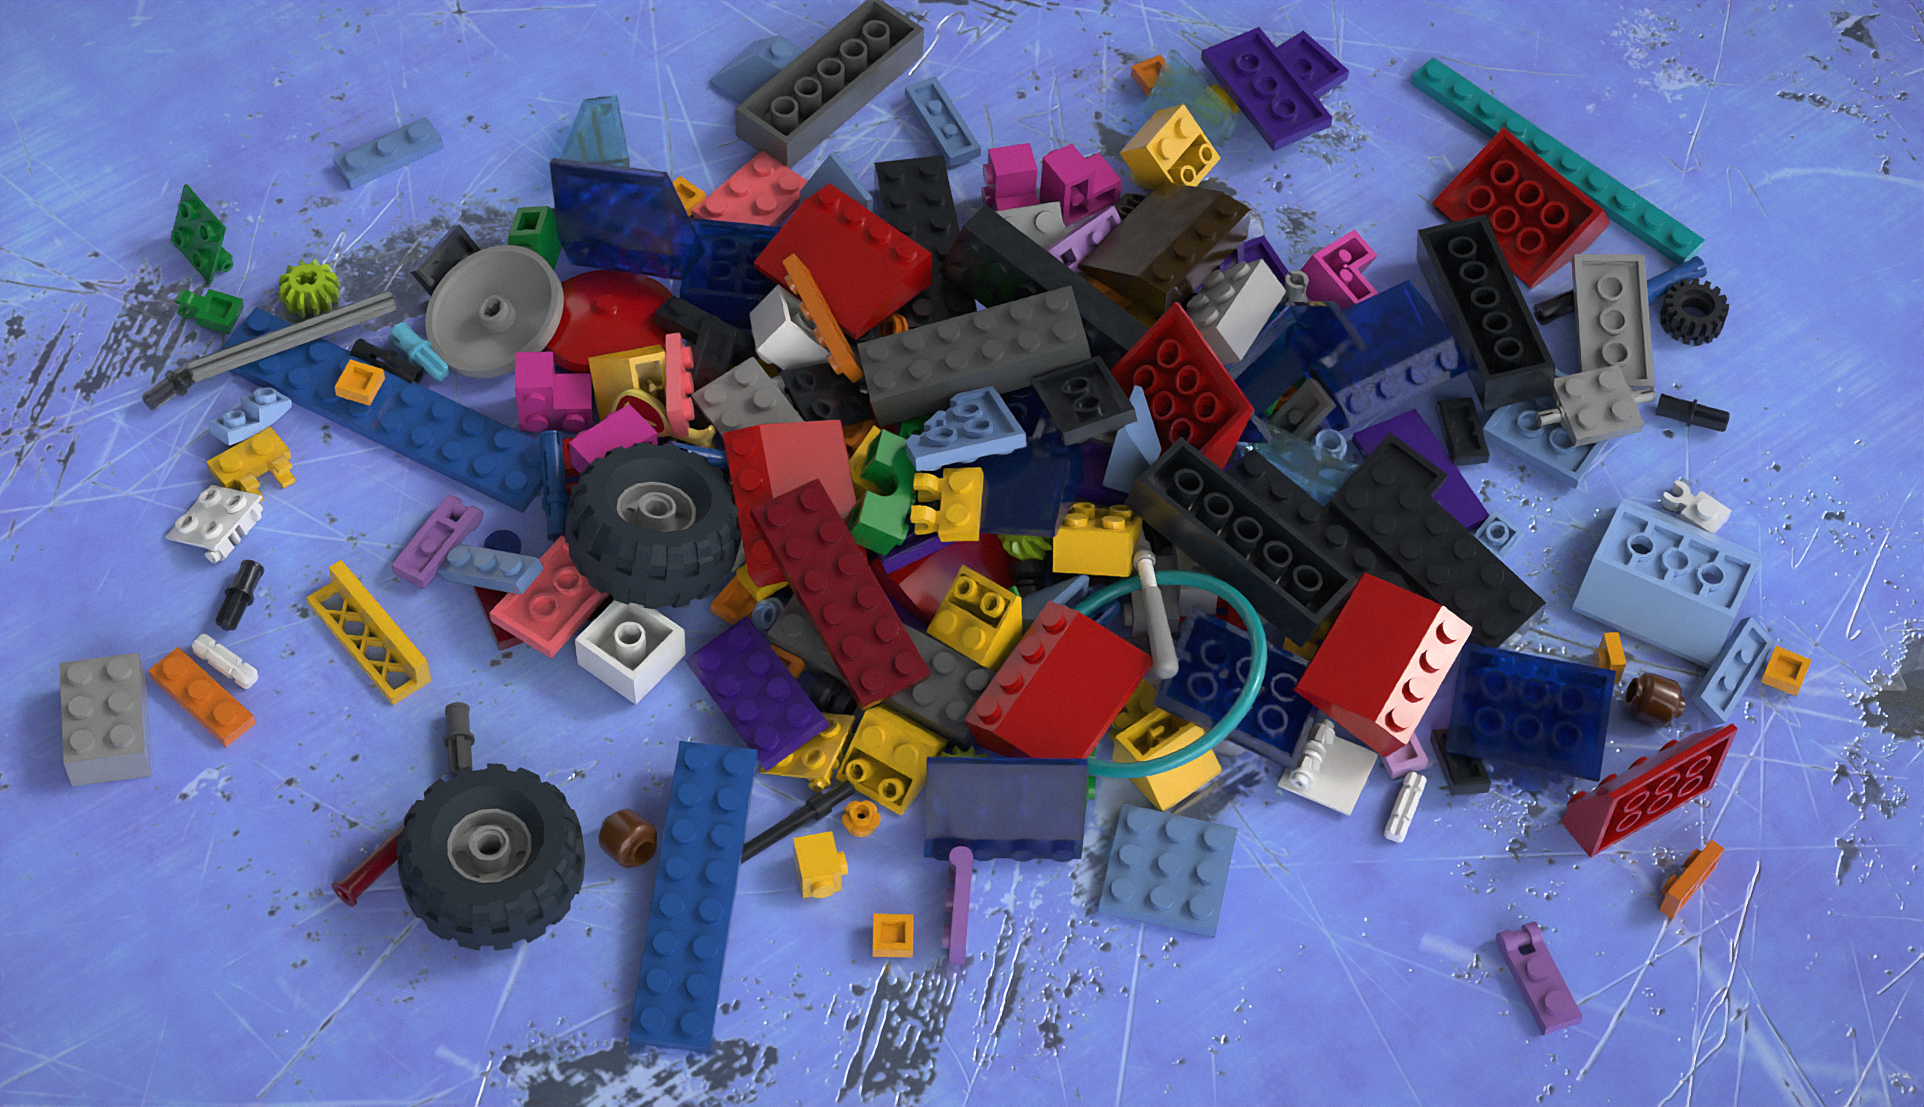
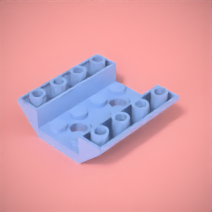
[1571,497,1765,669]

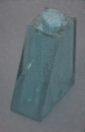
[1143,49,1237,148]
[559,95,631,189]
[1242,421,1360,495]

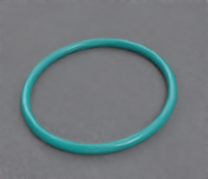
[1073,570,1267,778]

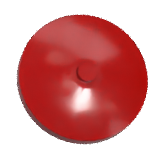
[543,269,673,374]

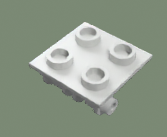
[165,485,263,564]
[1278,719,1379,816]

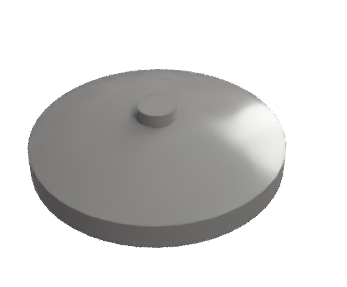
[425,245,564,378]

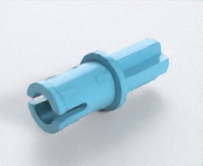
[389,322,451,382]

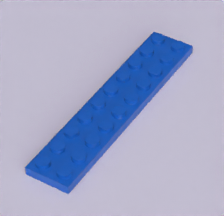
[219,307,543,513]

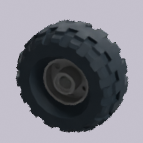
[565,442,741,609]
[396,763,585,951]

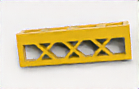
[306,560,431,705]

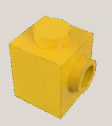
[793,831,848,898]

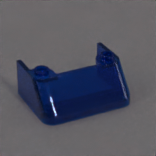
[1224,301,1367,444]

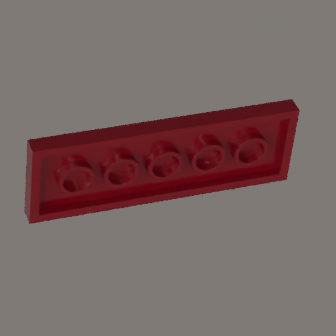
[749,478,931,711]

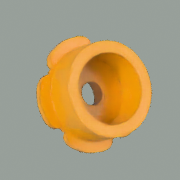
[842,800,881,837]

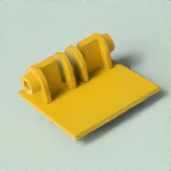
[760,713,856,793]

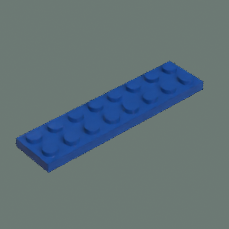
[629,741,758,1053]

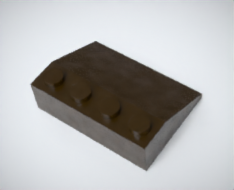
[1078,181,1252,319]

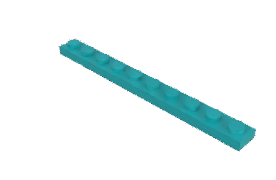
[1410,57,1705,265]

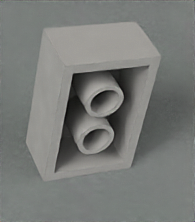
[1186,259,1286,366]
[60,653,152,787]

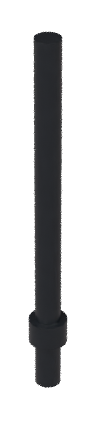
[650,780,855,905]

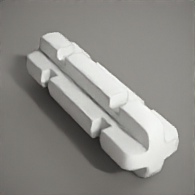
[192,634,259,689]
[1384,772,1426,843]

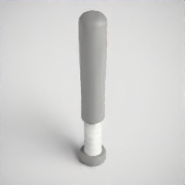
[1132,550,1178,679]

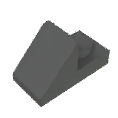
[1261,378,1337,455]

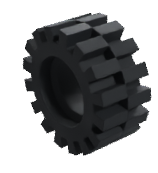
[1660,278,1729,346]

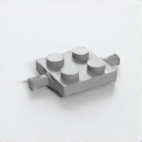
[995,201,1076,265]
[1535,364,1656,447]

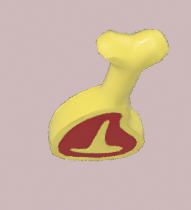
[611,389,717,449]

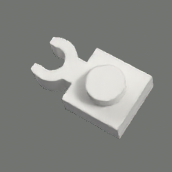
[1660,480,1732,534]

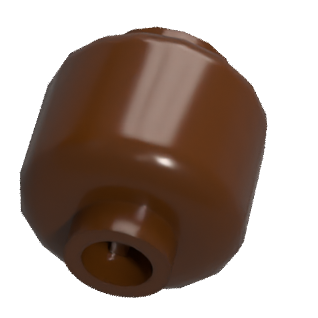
[1624,672,1685,727]
[598,809,658,868]

